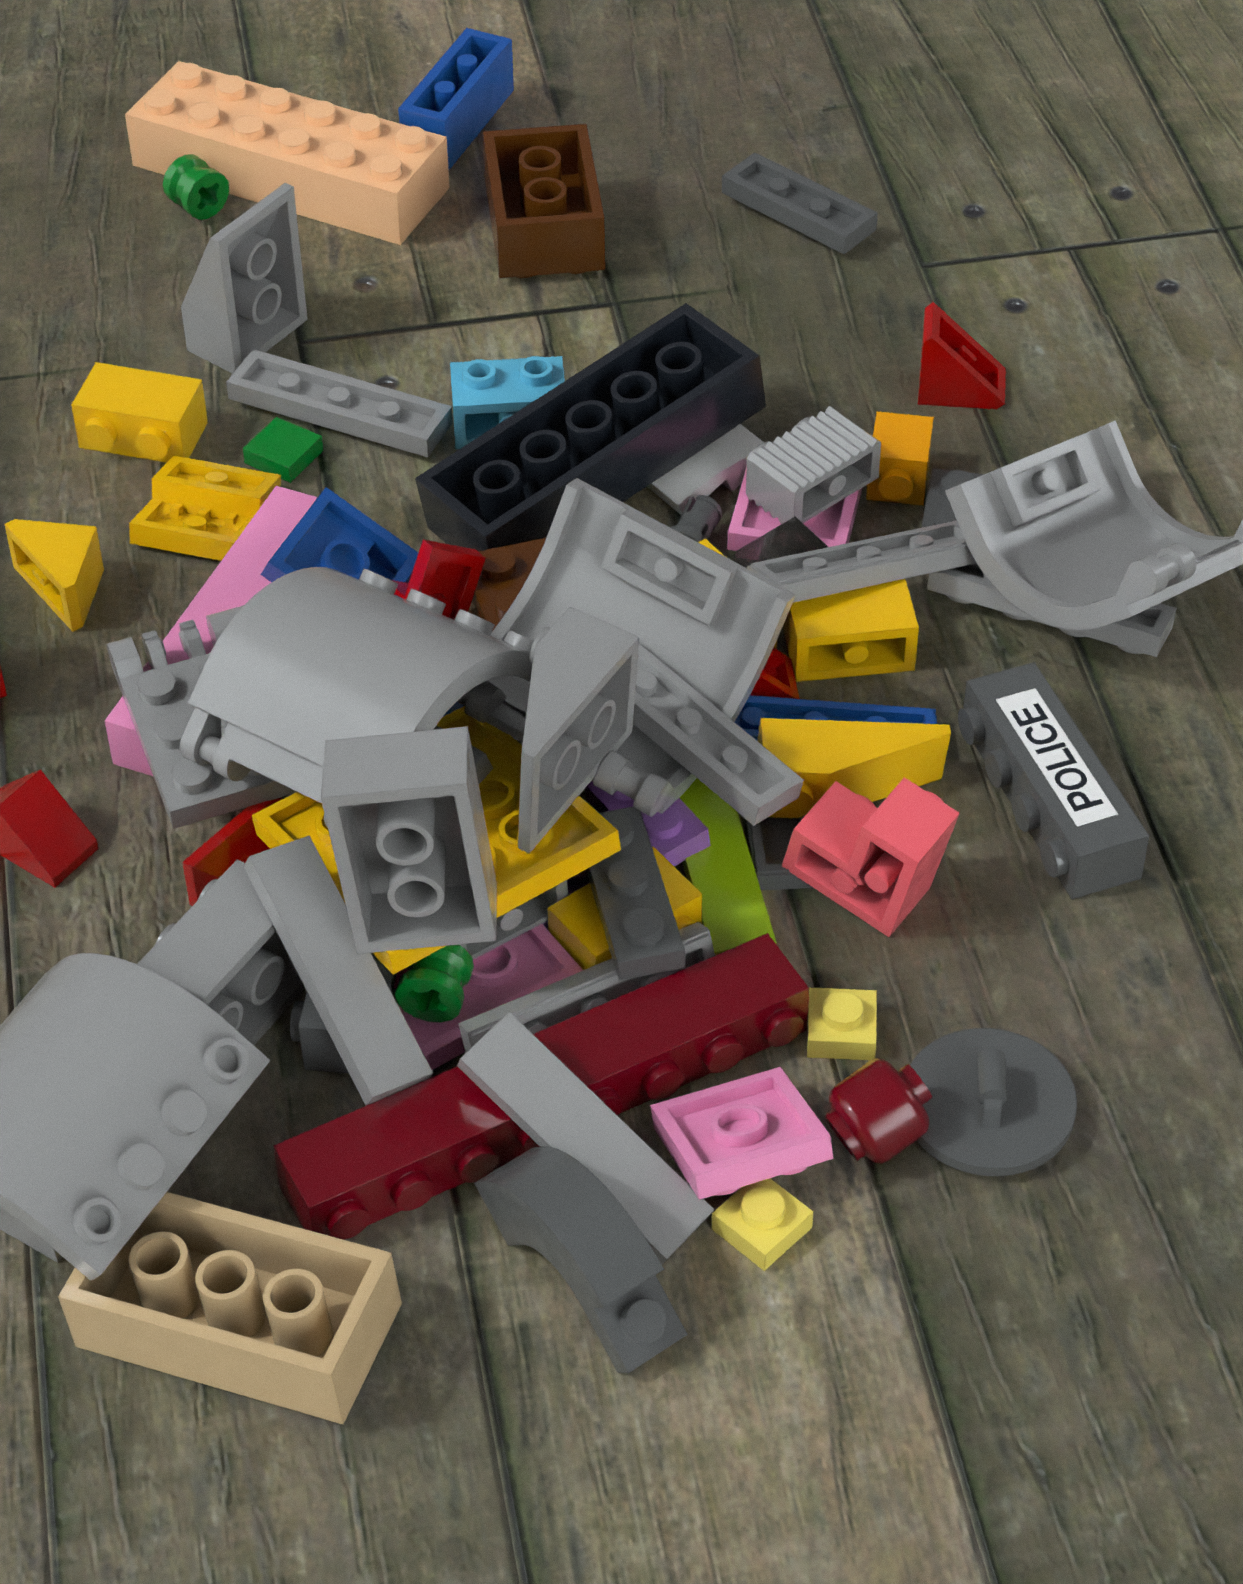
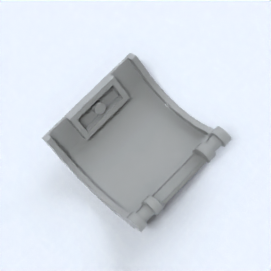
[945,420,1243,631]
[457,478,796,817]
[180,567,534,827]
[0,953,270,1281]

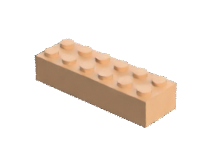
[125,61,450,245]

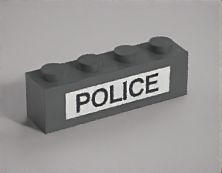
[958,662,1149,900]

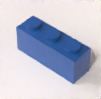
[398,28,514,170]

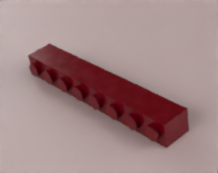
[273,933,809,1240]

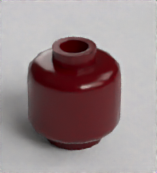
[824,1058,933,1164]

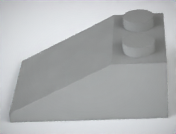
[181,183,308,374]
[518,607,639,854]

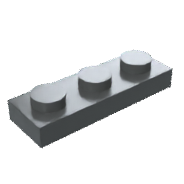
[722,152,878,254]
[586,807,685,980]

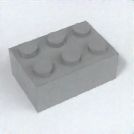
[321,726,497,954]

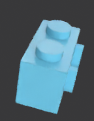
[450,356,565,450]

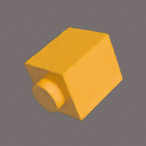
[866,411,934,505]

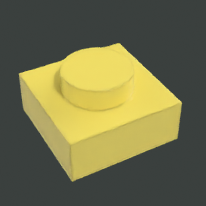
[807,987,877,1060]
[712,1178,813,1271]

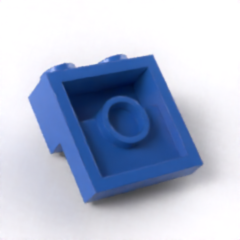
[260,487,418,583]

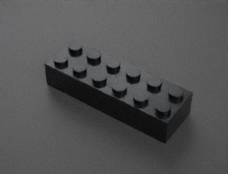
[415,303,766,551]

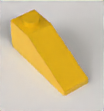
[757,718,951,818]

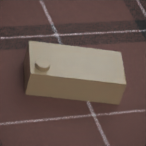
[58,1192,402,1424]

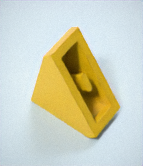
[4,519,104,632]

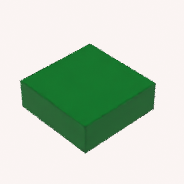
[243,417,324,483]

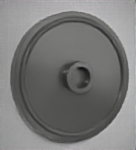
[910,1028,1077,1176]

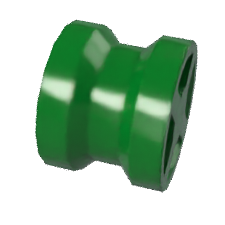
[163,154,229,220]
[395,944,474,1023]

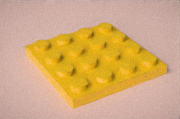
[252,706,621,975]

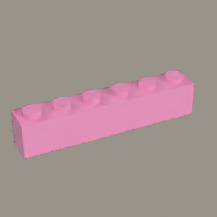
[105,486,318,776]

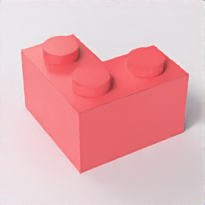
[782,777,960,937]

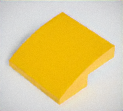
[129,455,281,561]

